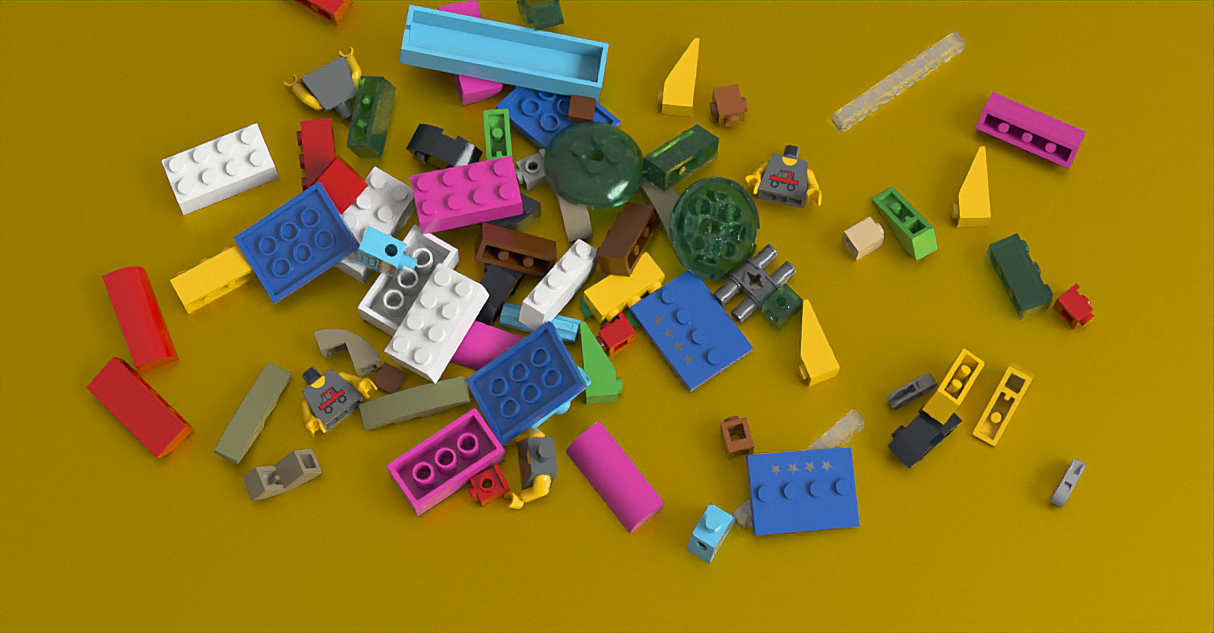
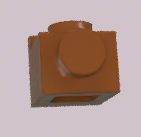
[720,416,755,460]

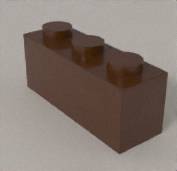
[596,202,660,277]
[475,222,557,278]

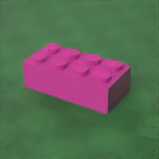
[410,156,523,235]
[386,408,506,516]

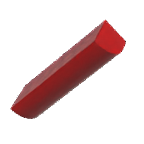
[307,155,368,215]
[102,266,179,375]
[86,357,194,458]

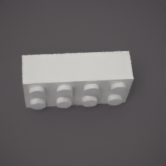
[161,123,279,215]
[334,167,416,284]
[358,224,460,337]
[385,263,489,384]

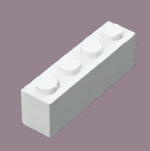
[518,239,597,331]

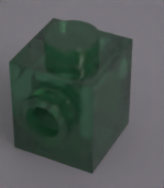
[761,283,803,329]

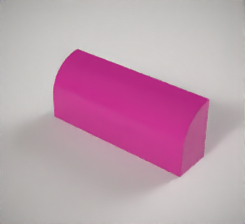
[437,0,503,105]
[976,92,1085,168]
[451,320,523,371]
[566,421,664,533]

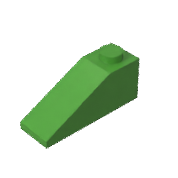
[483,108,512,160]
[871,187,938,261]
[580,322,622,404]

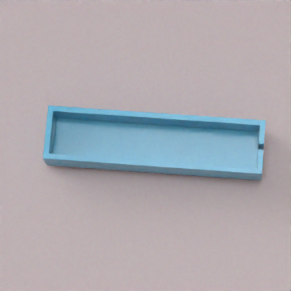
[399,5,609,101]

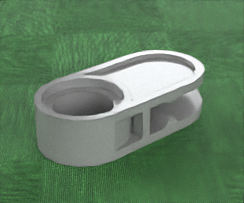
[887,373,938,410]
[1050,458,1086,508]

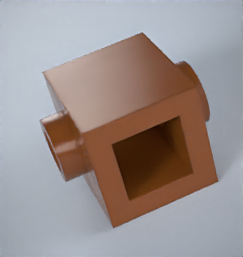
[710,84,747,127]

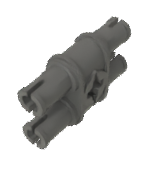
[713,244,796,324]

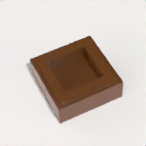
[567,94,596,124]
[373,362,408,395]

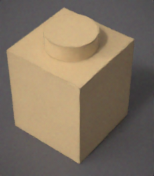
[842,217,884,261]

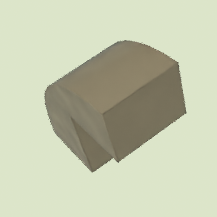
[551,169,593,242]
[637,170,692,238]
[314,329,382,377]
[243,449,322,501]

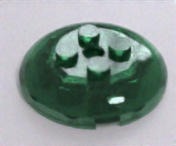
[543,121,645,209]
[669,177,760,280]

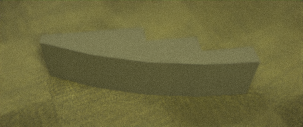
[214,363,292,465]
[359,376,471,431]

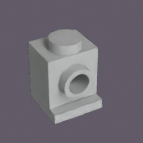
[515,148,554,191]

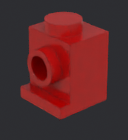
[1053,283,1095,330]
[595,312,636,356]
[468,464,510,507]

